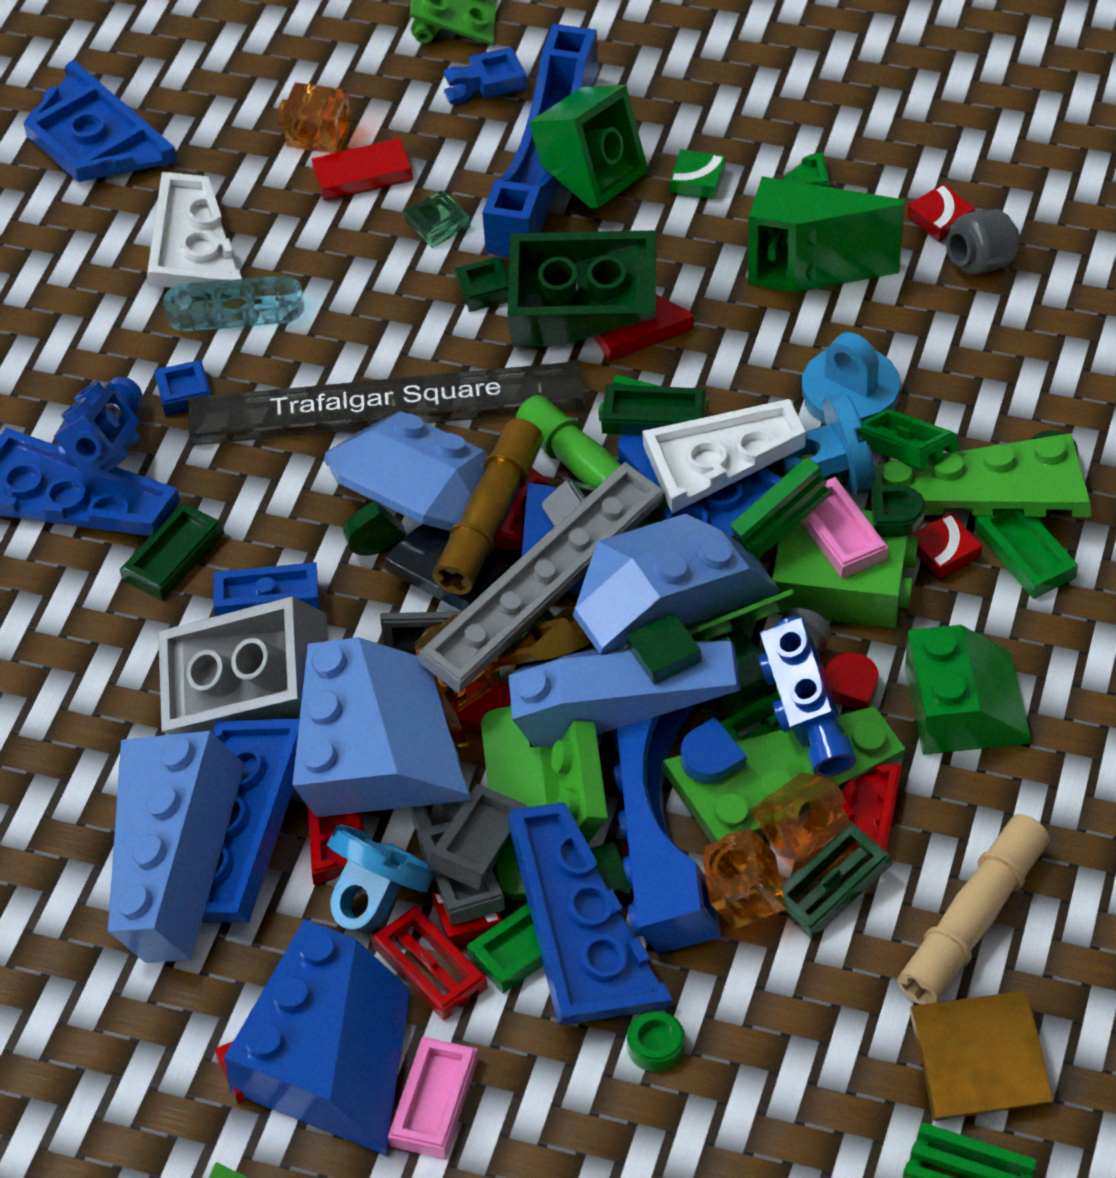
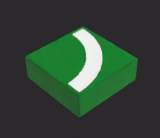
[670,149,725,199]

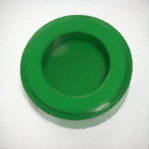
[627,1011,685,1072]

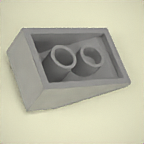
[158,596,328,734]

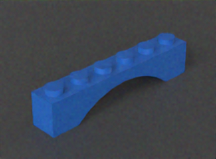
[482,24,599,257]
[610,705,721,955]

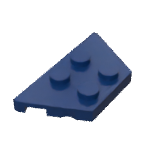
[23,60,177,182]

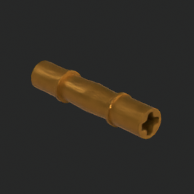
[432,419,544,595]

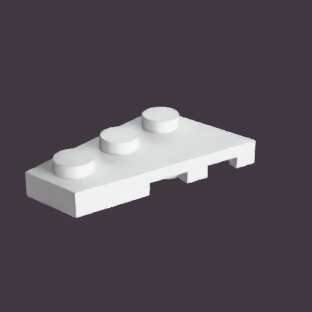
[147,172,243,295]
[643,399,806,514]

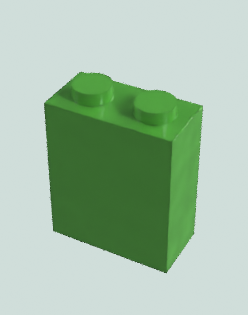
[772,510,919,629]

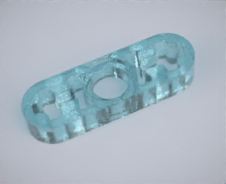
[163,276,305,331]

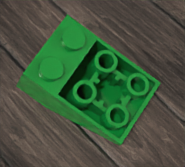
[748,176,905,293]

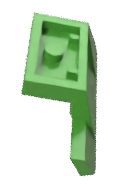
[481,705,608,901]

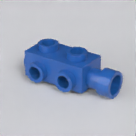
[53,377,143,477]
[758,617,856,777]

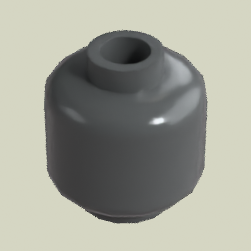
[946,209,1020,275]

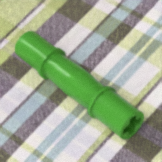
[516,395,668,529]

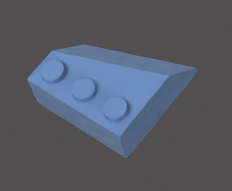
[292,637,472,817]

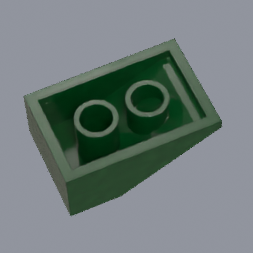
[507,230,656,347]

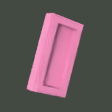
[801,477,888,579]
[388,1036,479,1160]

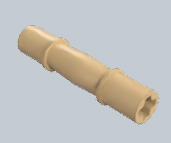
[897,814,1050,1005]

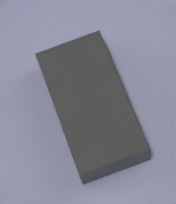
[428,784,527,890]

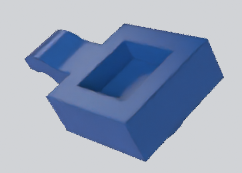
[444,47,527,105]

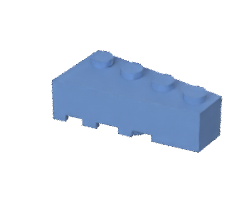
[108,731,245,963]

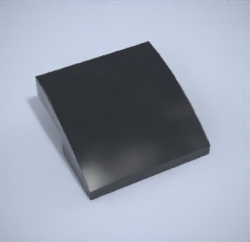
[384,524,521,611]

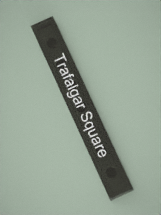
[188,361,585,446]

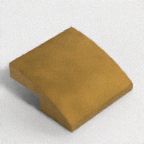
[487,607,592,668]
[909,990,1053,1121]

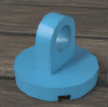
[802,332,900,424]
[781,393,876,494]
[327,824,435,933]

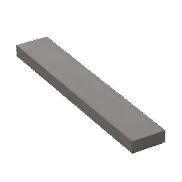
[418,462,665,694]

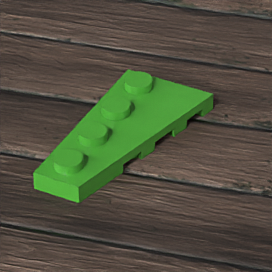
[874,433,1091,517]
[662,706,905,856]

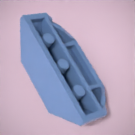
[324,411,488,531]
[573,514,779,655]

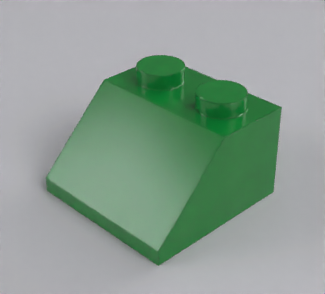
[529,85,649,208]
[905,625,1031,755]

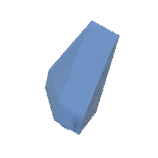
[509,641,740,747]

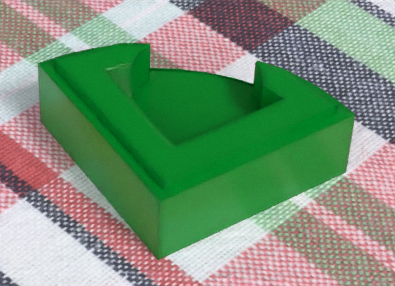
[784,152,830,187]

